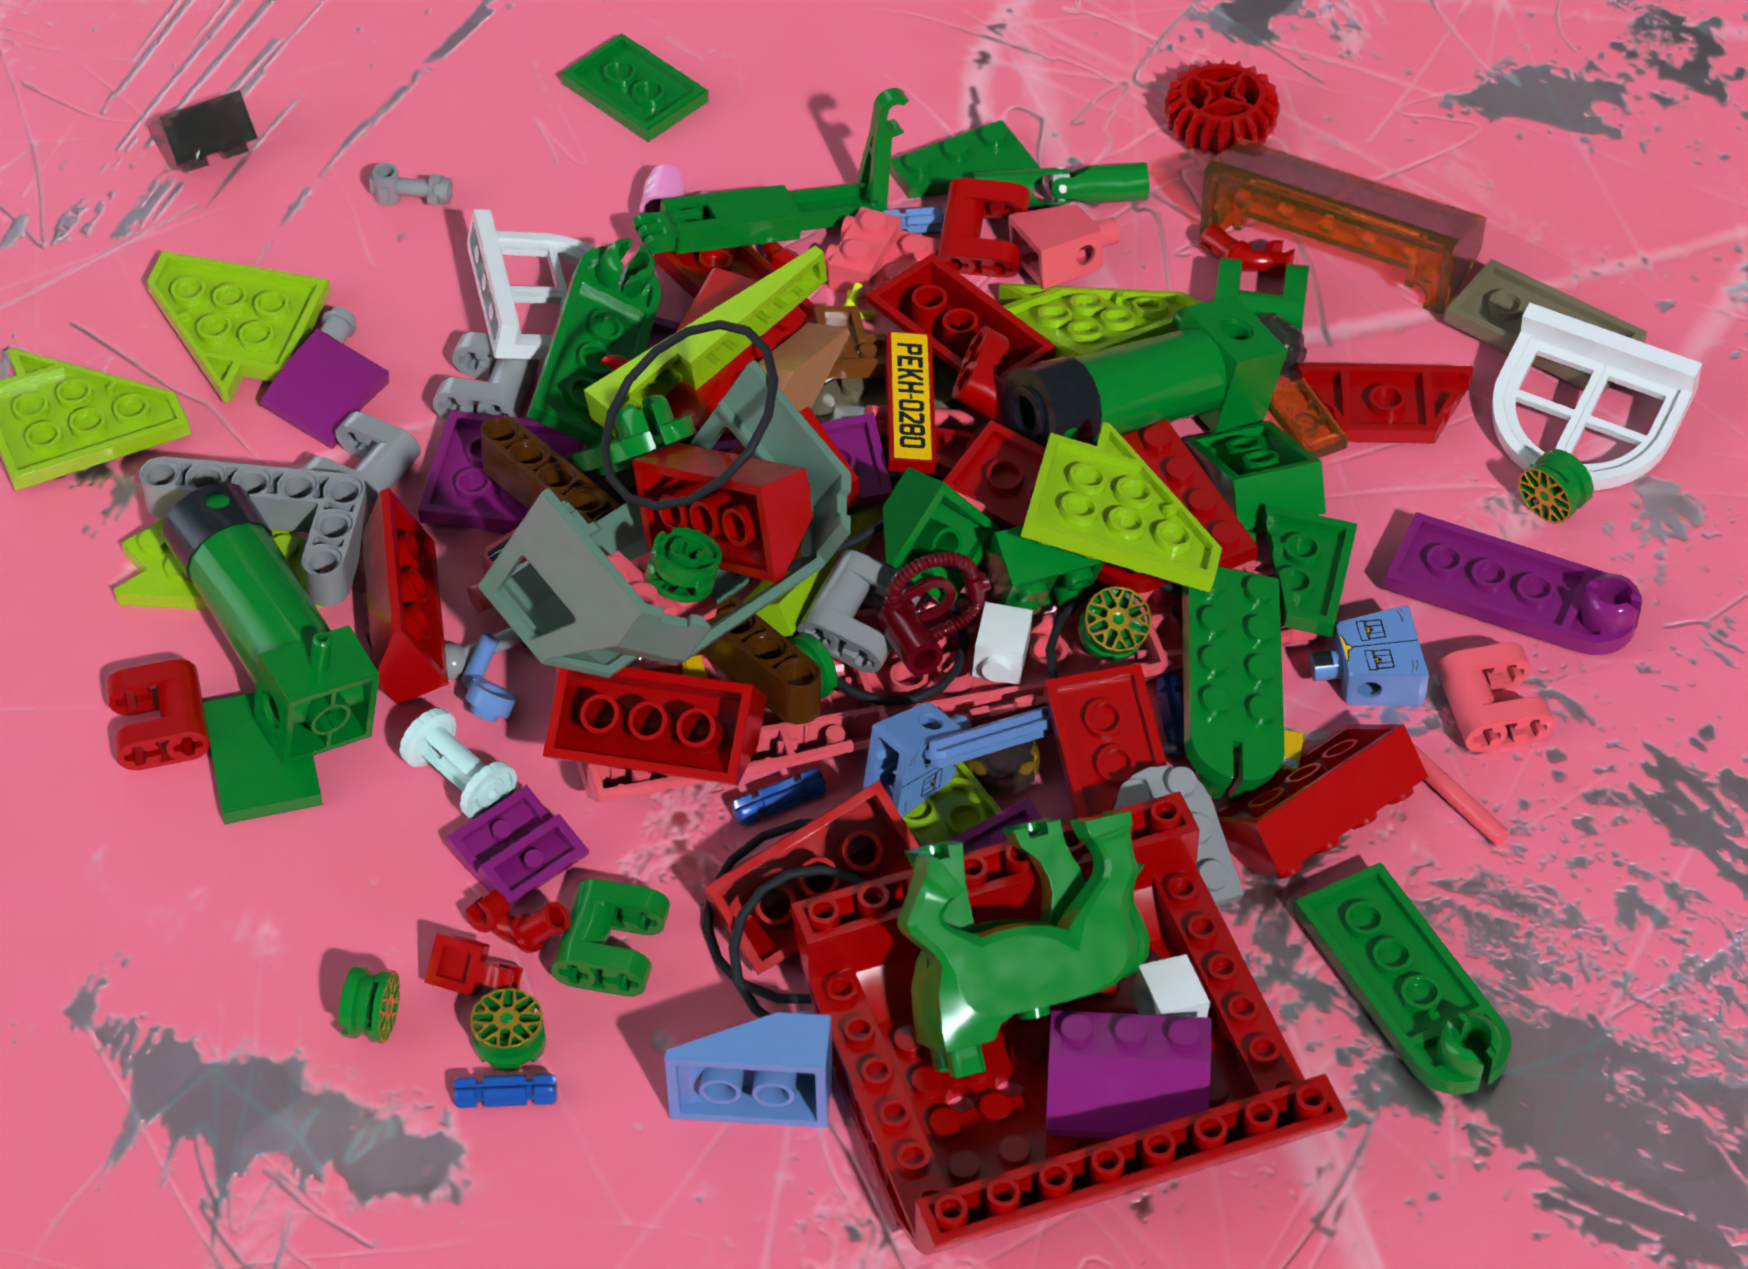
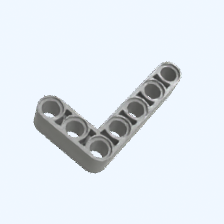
[139,456,370,607]

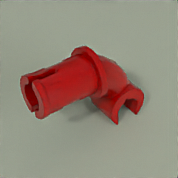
[1199,224,1295,277]
[465,890,570,953]

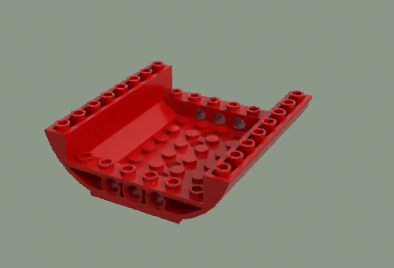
[791,791,1348,1255]

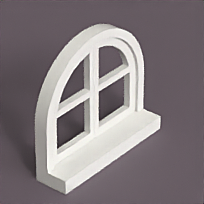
[467,209,625,360]
[1492,302,1702,491]

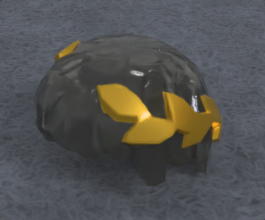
[964,740,1040,797]

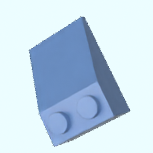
[665,1011,833,1128]

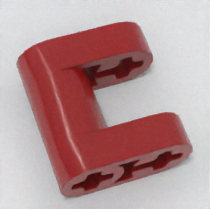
[937,178,1031,278]
[952,326,1044,428]
[106,659,210,770]

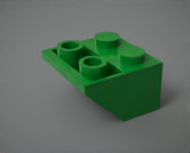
[980,525,1105,615]

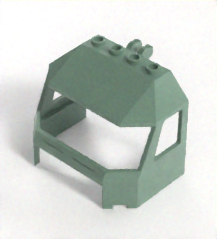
[478,360,851,678]

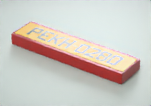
[884,330,937,474]

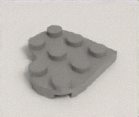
[1113,766,1244,906]

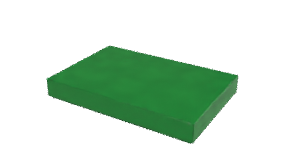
[561,33,709,142]
[203,692,323,824]

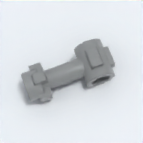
[369,163,453,206]

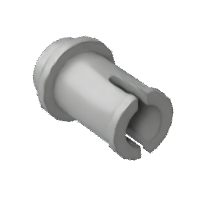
[320,307,356,344]

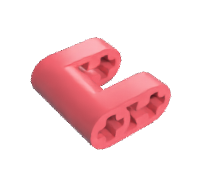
[1436,642,1555,752]

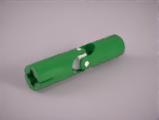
[973,162,1149,207]

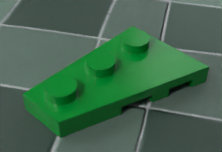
[890,120,1043,199]
[1262,504,1357,637]

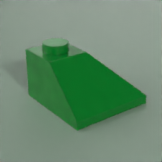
[882,467,1000,609]

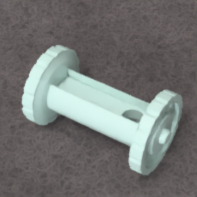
[399,708,517,820]

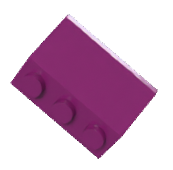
[1046,1010,1211,1139]

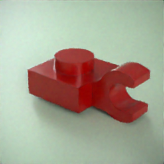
[424,931,523,997]

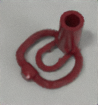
[877,551,991,675]

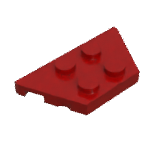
[1297,363,1473,444]

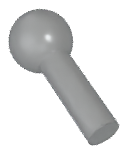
[445,627,522,680]

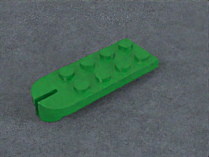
[527,238,661,446]
[563,395,697,478]
[1182,566,1285,801]
[1293,862,1511,1094]

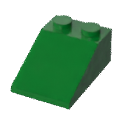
[1185,421,1326,534]

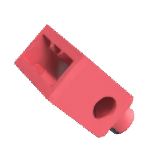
[1009,205,1120,289]

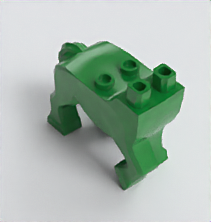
[898,809,1150,1078]

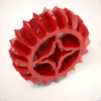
[1164,59,1280,157]

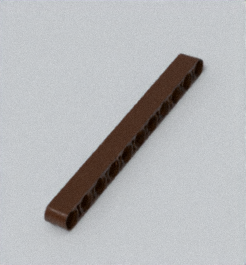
[480,417,821,724]

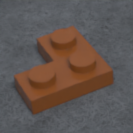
[812,306,886,380]

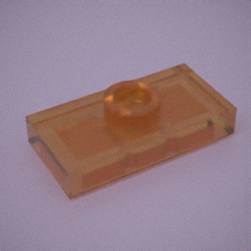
[1268,378,1349,458]

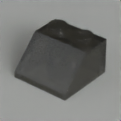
[147,90,258,174]

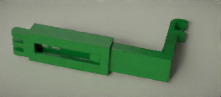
[632,88,909,254]

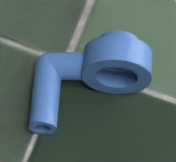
[462,632,517,722]

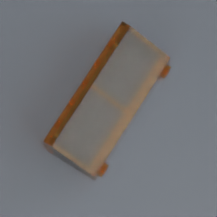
[1200,139,1487,315]

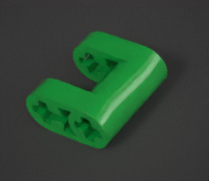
[1215,257,1309,336]
[551,879,671,997]

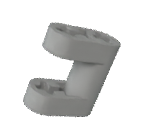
[433,332,540,420]
[302,411,421,514]
[798,550,921,673]

